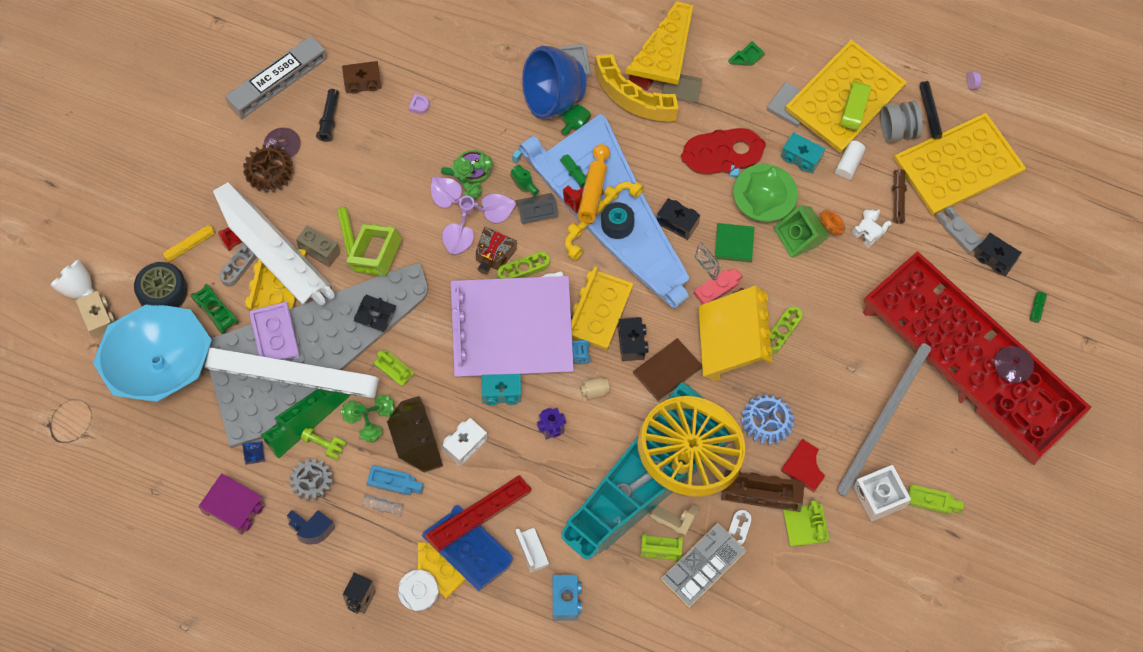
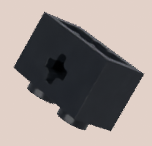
[656,198,700,240]
[974,233,1022,277]
[618,317,648,362]
[342,572,376,614]

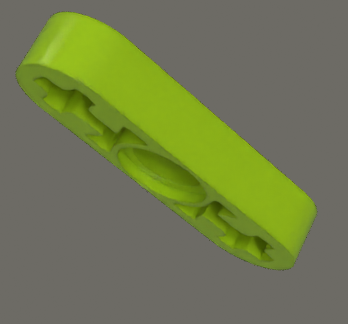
[498,252,550,279]
[770,306,802,354]

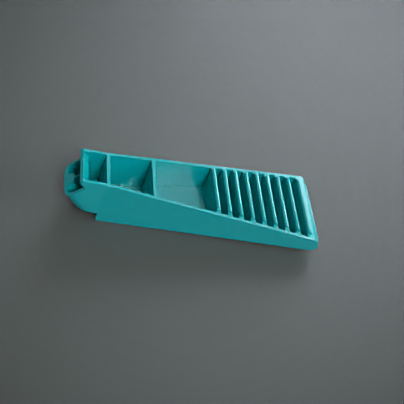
[562,382,742,559]

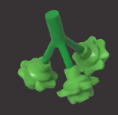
[441,153,493,200]
[340,394,394,443]

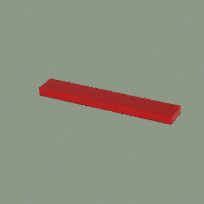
[425,475,532,552]

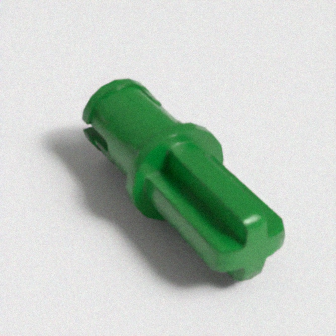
[560,154,586,188]

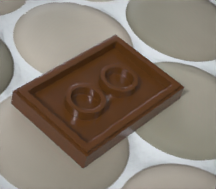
[633,338,702,401]

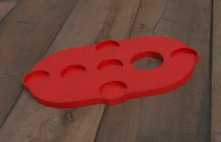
[681,128,766,175]

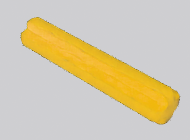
[163,225,215,262]

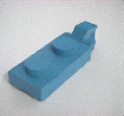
[366,465,424,495]

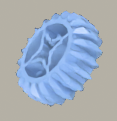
[741,393,795,446]

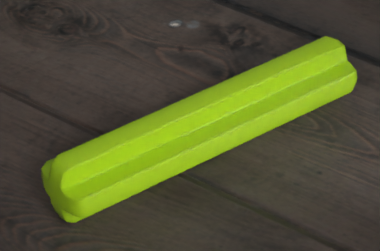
[337,207,355,257]

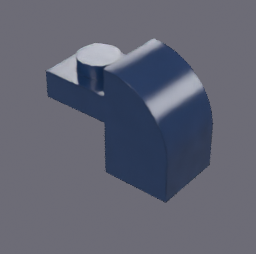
[287,510,335,545]

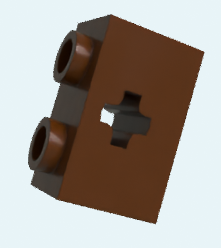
[342,61,382,94]

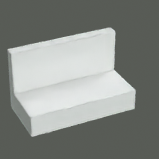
[515,528,549,573]

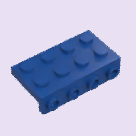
[422,505,513,591]

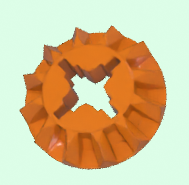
[819,210,845,236]

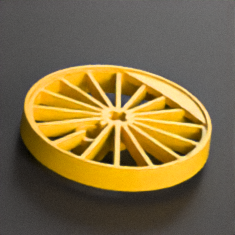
[638,396,745,497]

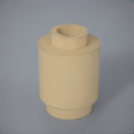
[580,377,610,400]

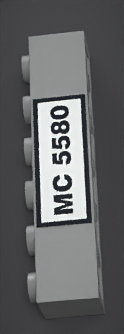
[225,36,327,120]

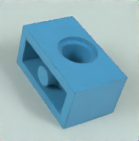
[552,575,582,621]

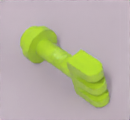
[301,428,347,461]

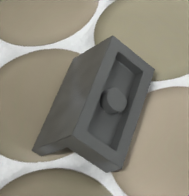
[515,193,558,224]

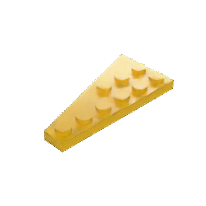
[625,2,693,85]

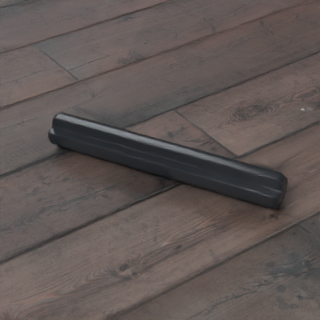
[920,81,943,139]

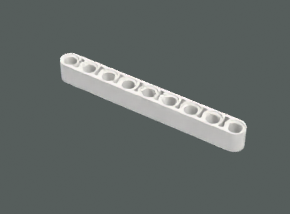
[204,348,379,398]

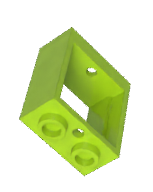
[346,224,402,277]

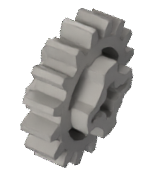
[289,458,333,502]

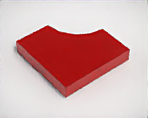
[781,439,825,493]

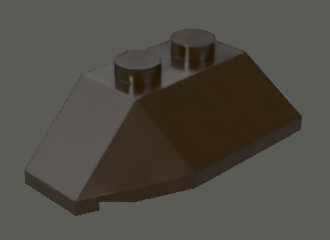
[387,396,443,473]

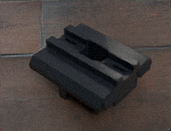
[354,294,396,332]

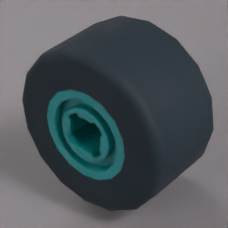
[601,202,635,239]

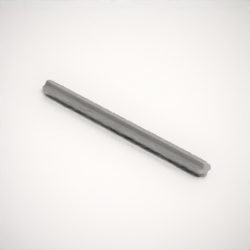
[837,343,931,496]

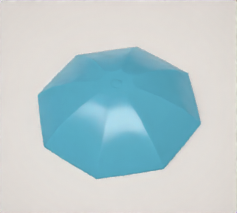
[93,304,212,402]

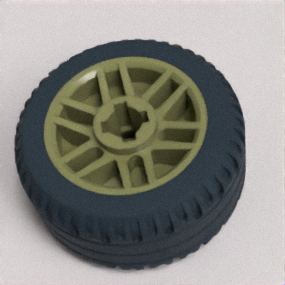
[134,262,187,307]

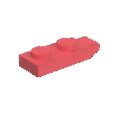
[693,268,743,305]

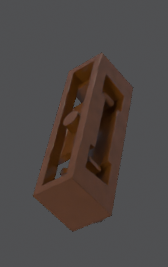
[721,470,805,512]

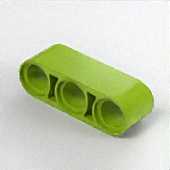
[840,81,871,131]

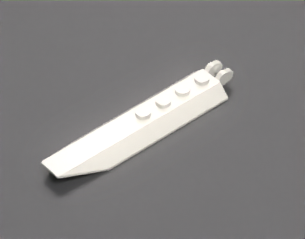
[213,182,335,305]

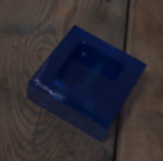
[242,441,265,465]

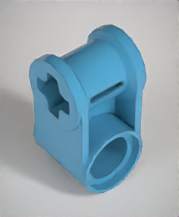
[572,340,591,365]

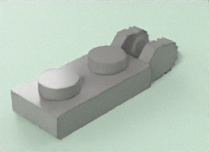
[936,206,983,254]

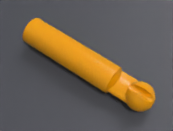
[577,144,610,223]

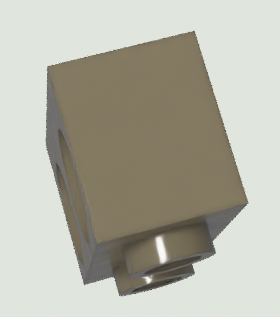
[296,225,340,267]

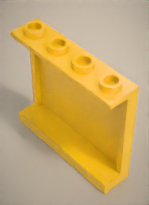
[698,286,772,382]

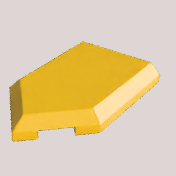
[417,542,466,599]

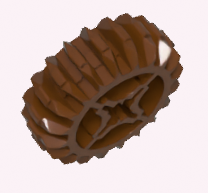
[243,144,294,193]

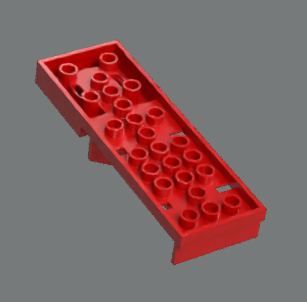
[863,251,1092,465]

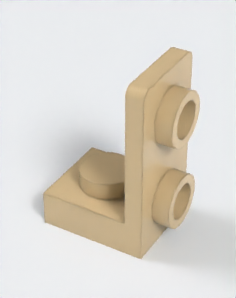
[650,505,700,535]

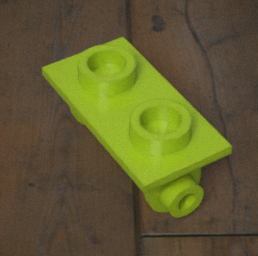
[373,350,415,387]

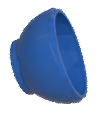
[522,46,586,119]

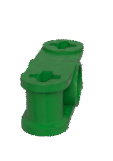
[190,283,238,334]

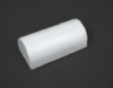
[834,141,866,180]

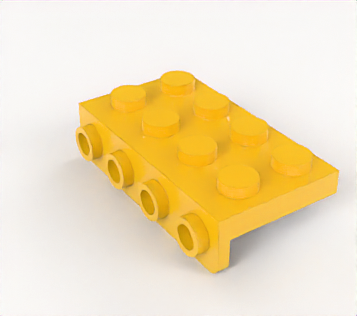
[245,249,307,315]
[571,266,634,351]

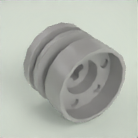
[881,100,923,143]

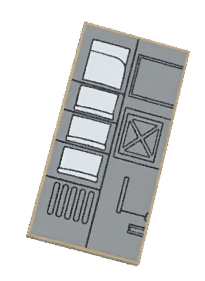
[661,523,747,609]

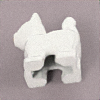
[852,209,892,248]

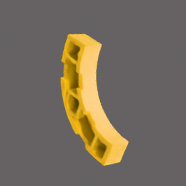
[594,54,679,122]

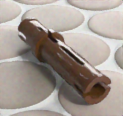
[892,169,907,224]

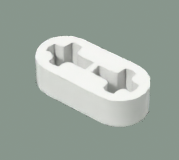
[728,510,751,545]

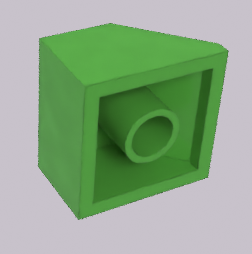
[773,205,830,258]

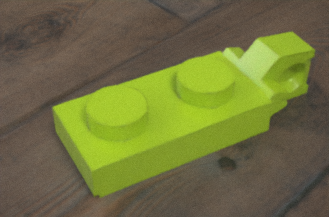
[908,485,964,514]

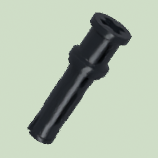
[316,89,339,142]

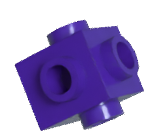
[537,408,567,439]

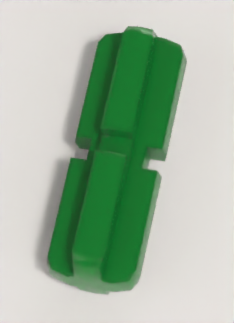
[1030,291,1047,323]

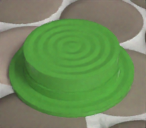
[733,164,798,223]

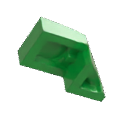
[728,41,765,66]

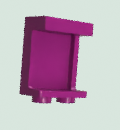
[199,473,264,535]

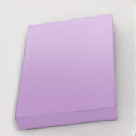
[249,302,300,361]

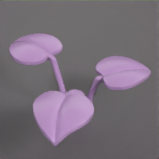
[431,176,516,255]

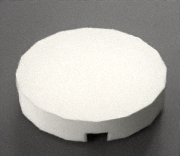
[398,570,439,611]

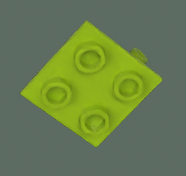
[783,501,830,547]

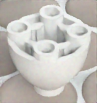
[50,259,95,299]

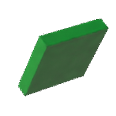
[714,223,755,263]

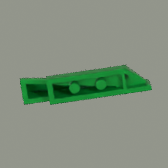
[261,389,350,458]

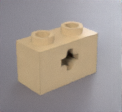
[76,291,115,339]

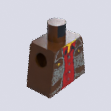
[475,227,517,274]

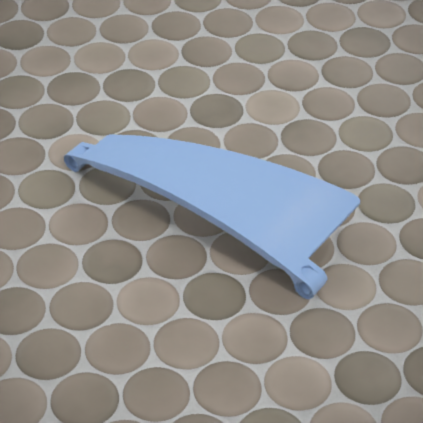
[519,114,690,308]

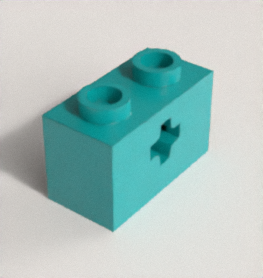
[781,132,826,174]
[481,374,521,406]

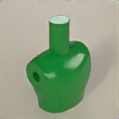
[561,104,591,136]
[510,165,539,196]

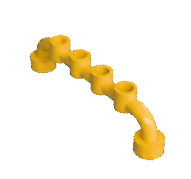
[564,182,644,261]

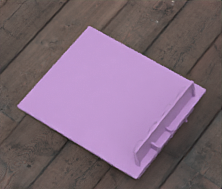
[451,276,573,377]

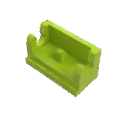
[640,533,683,561]

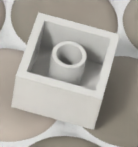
[853,465,911,522]

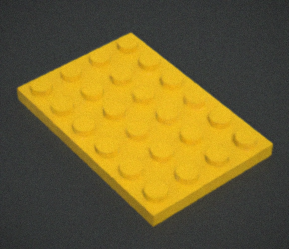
[784,40,907,153]
[893,113,1026,216]

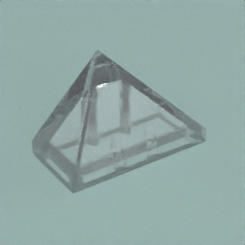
[695,242,723,280]

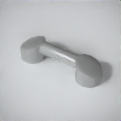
[617,461,665,498]

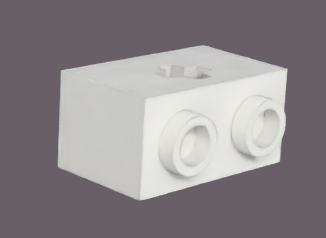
[442,418,488,467]

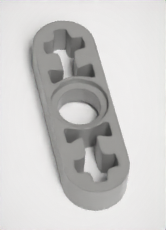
[220,243,257,287]

